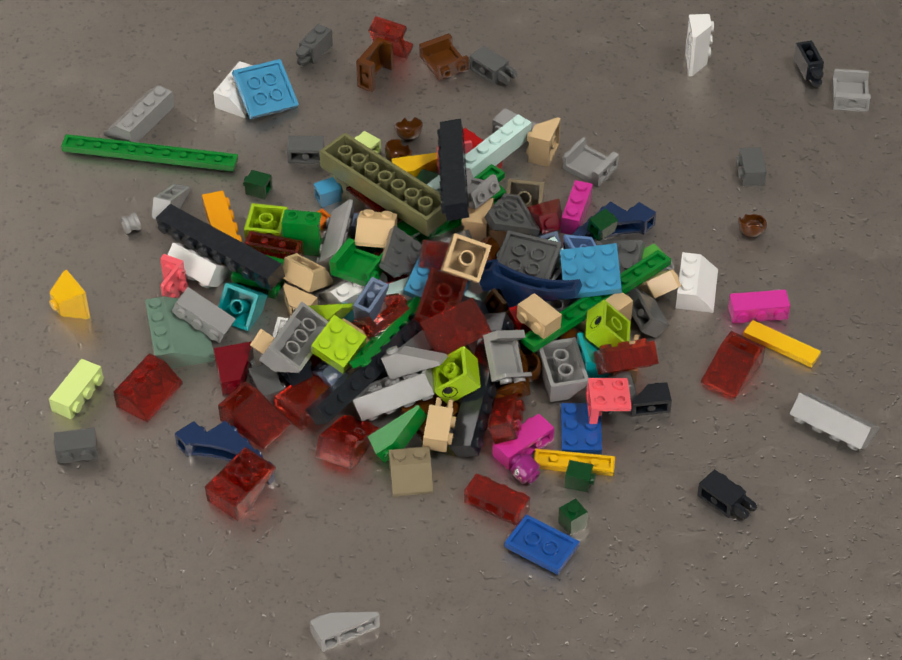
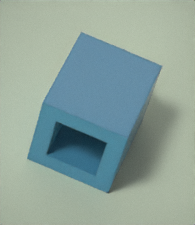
[314,177,343,208]

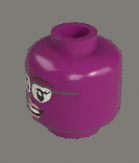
[510,454,541,484]

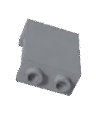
[832,69,871,112]
[562,137,619,187]
[466,168,501,209]
[483,330,532,384]

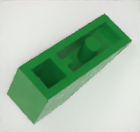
[368,405,427,463]

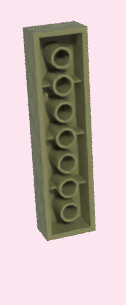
[319,133,447,236]

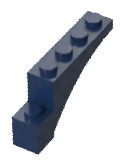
[563,201,656,249]
[479,259,582,307]
[175,421,275,485]

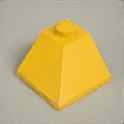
[49,270,90,319]

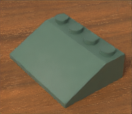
[145,296,215,371]

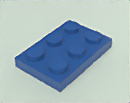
[561,403,602,455]
[504,514,580,575]

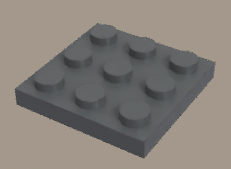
[497,230,562,279]

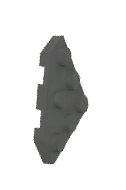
[485,193,540,236]
[379,225,423,277]
[593,239,645,294]

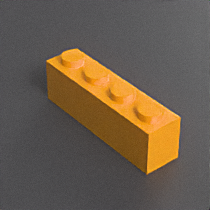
[202,190,242,242]

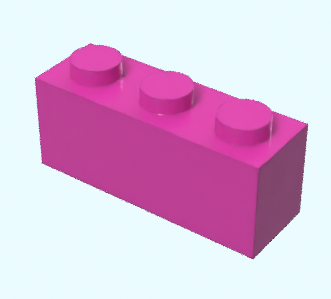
[561,180,593,235]
[728,290,790,323]
[493,413,554,470]

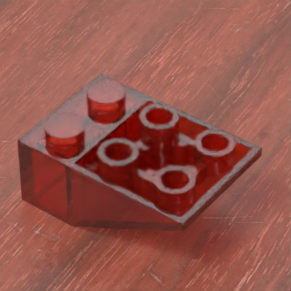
[701,331,765,399]
[218,382,291,449]
[315,415,379,470]
[205,447,276,521]

